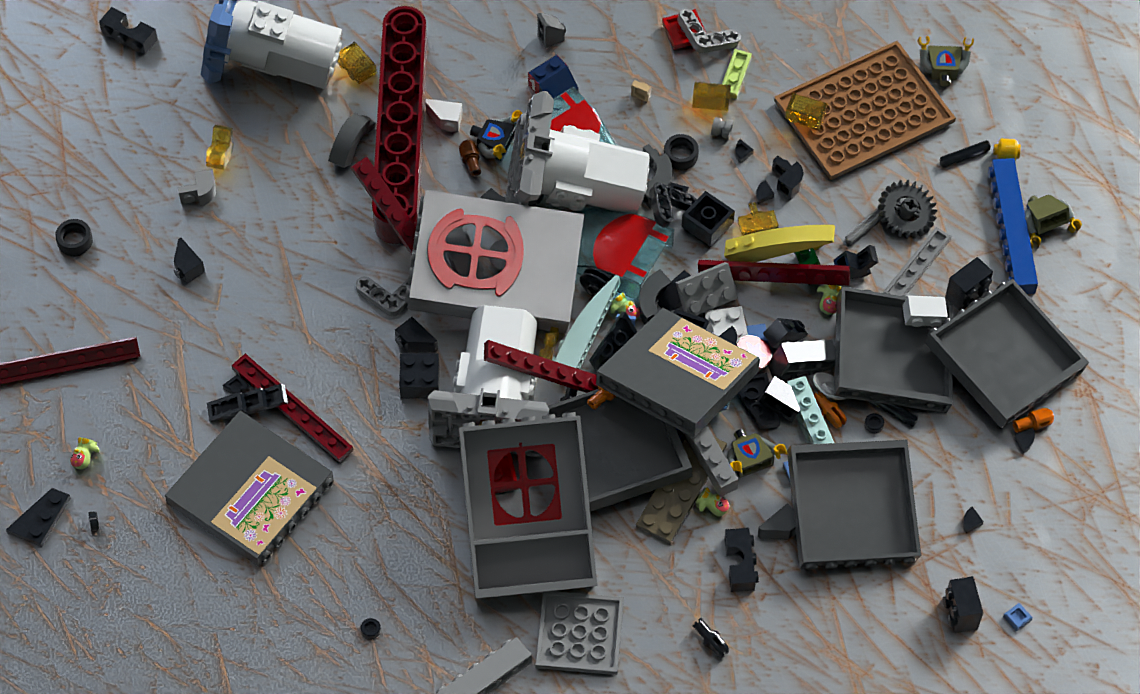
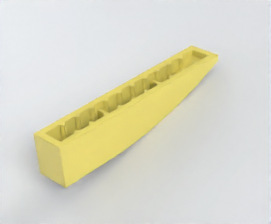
[724,225,835,262]

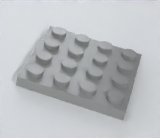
[536,591,624,675]

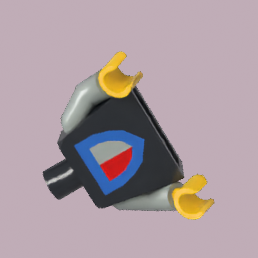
[470,110,523,162]

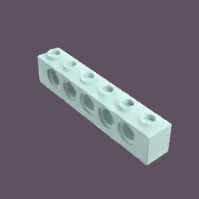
[787,376,834,444]

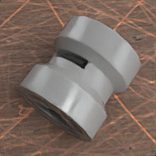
[711,117,733,139]

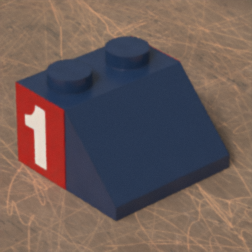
[528,54,579,106]

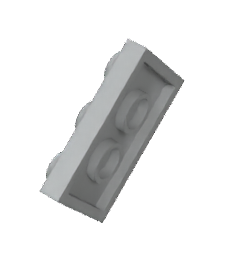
[675,262,738,316]

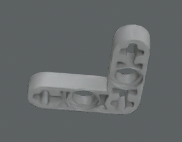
[677,9,741,53]
[356,276,411,317]

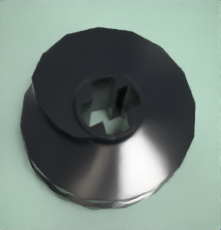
[580,267,612,297]

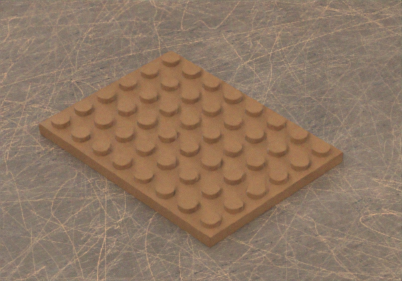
[774,41,956,180]

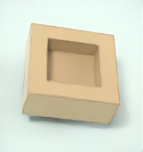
[631,80,651,102]

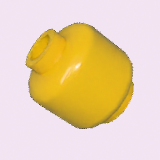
[993,138,1021,161]

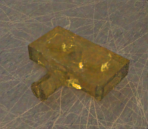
[737,202,779,236]
[539,327,559,360]

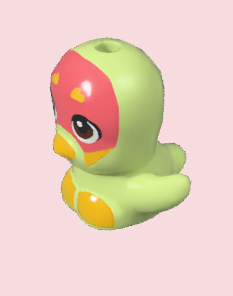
[817,285,841,315]
[610,292,640,320]
[70,437,99,470]
[695,487,729,516]

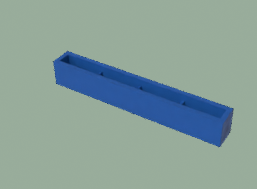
[988,158,1038,294]

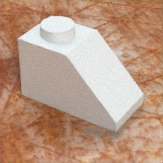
[426,99,463,132]

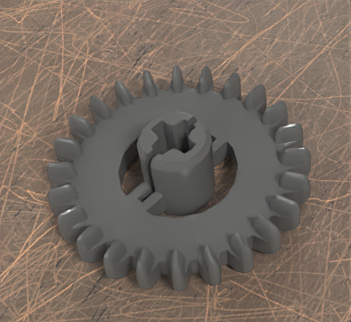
[877,180,938,238]

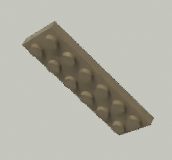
[636,437,727,544]

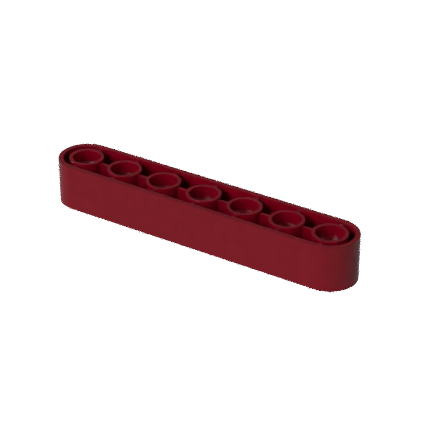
[372,6,428,244]

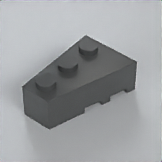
[768,339,835,379]

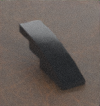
[207,384,288,422]

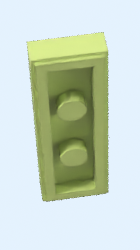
[719,49,752,99]

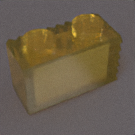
[337,42,377,84]
[692,81,731,111]
[785,93,828,129]

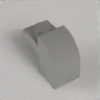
[178,169,216,206]

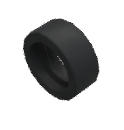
[664,134,699,170]
[55,219,93,256]

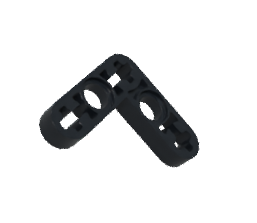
[649,183,697,228]

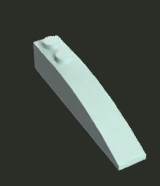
[552,275,621,369]

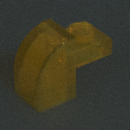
[206,125,234,170]

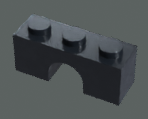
[99,7,158,54]
[724,528,759,592]

